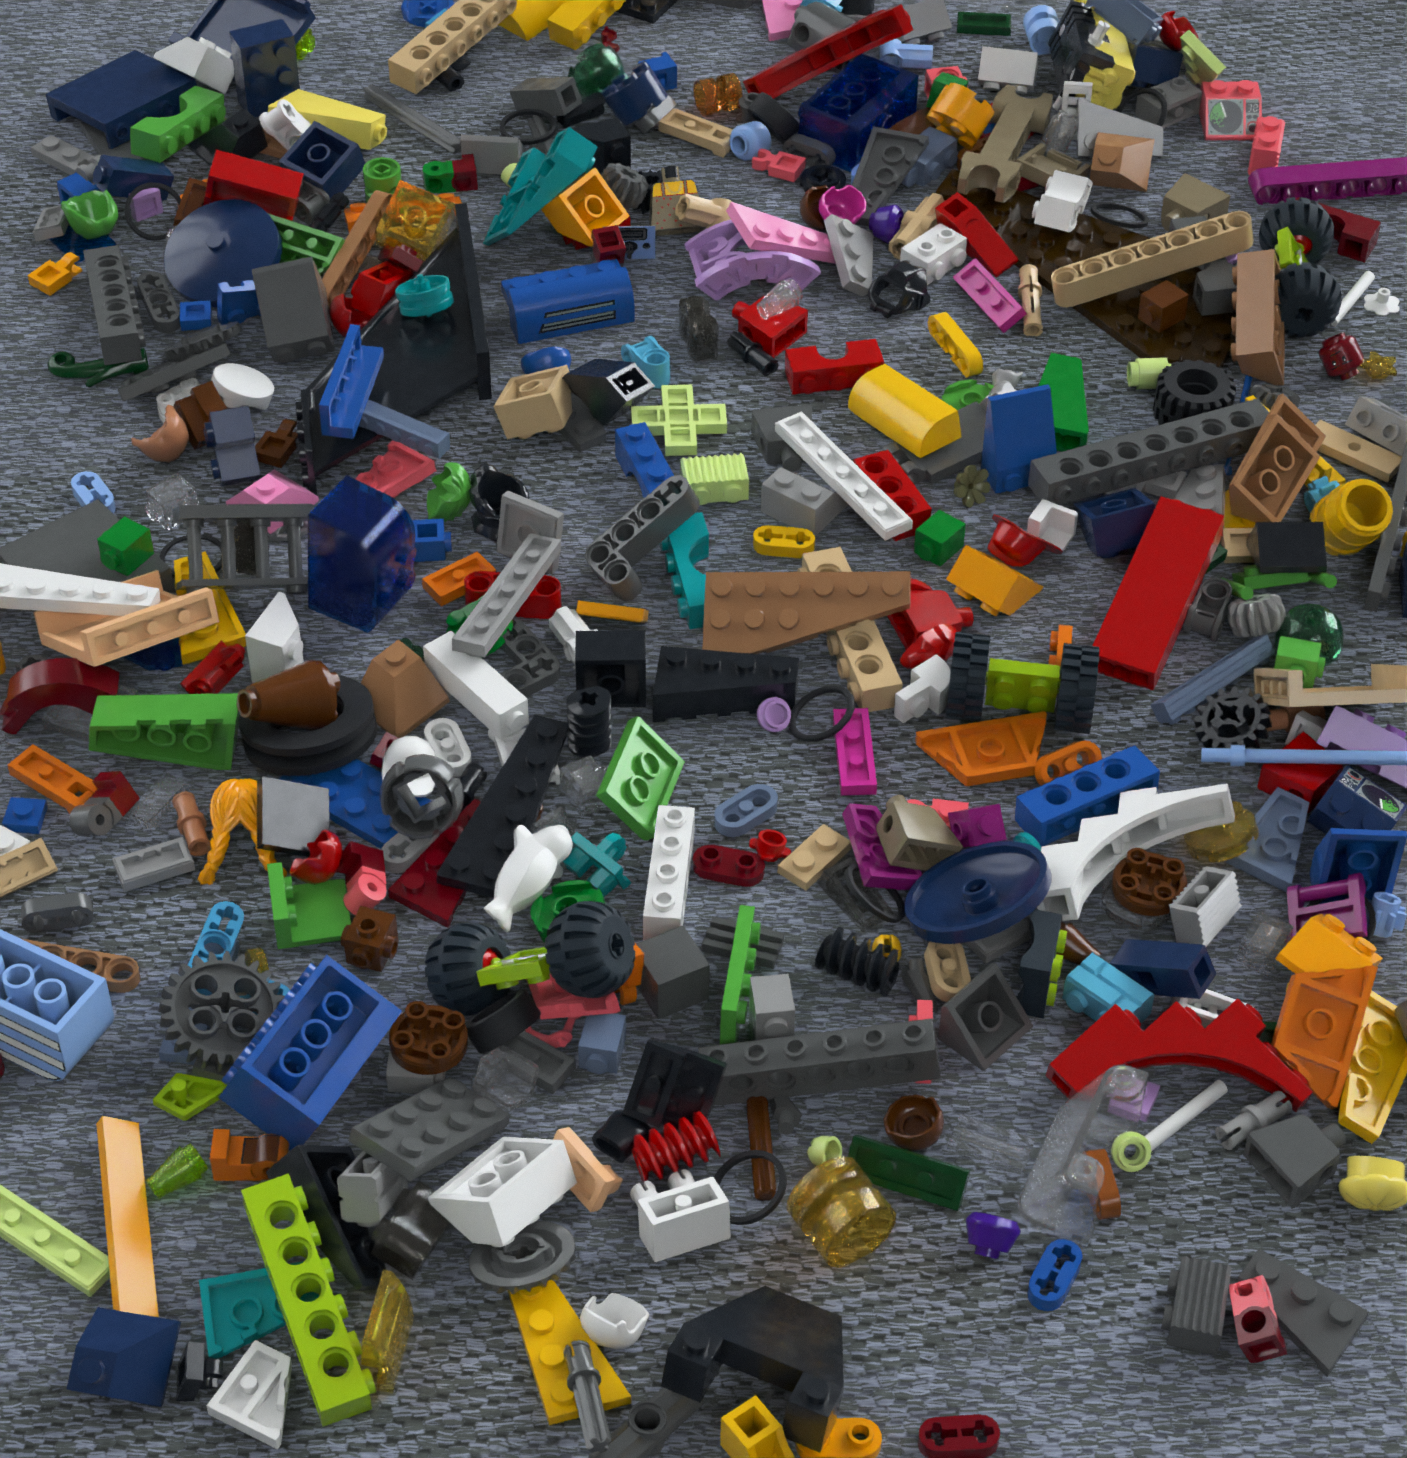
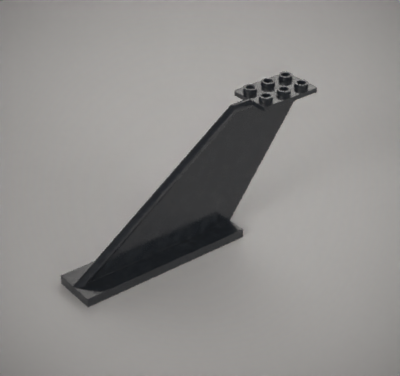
[295,203,492,495]

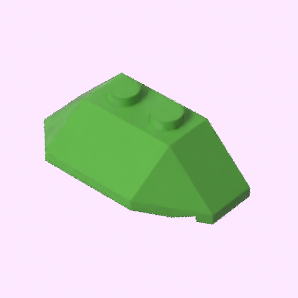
[268,213,345,276]

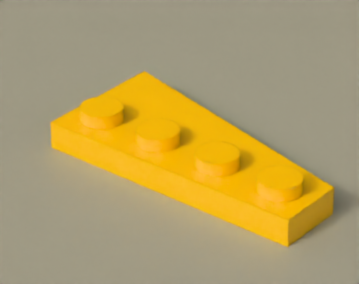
[1338,990,1407,1144]

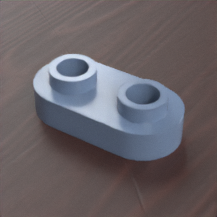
[714,784,778,837]

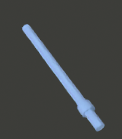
[1201,745,1407,766]

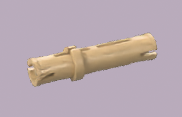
[1018,264,1043,336]

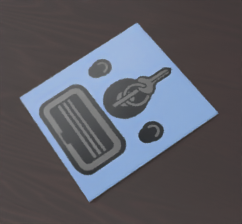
[603,226,655,259]

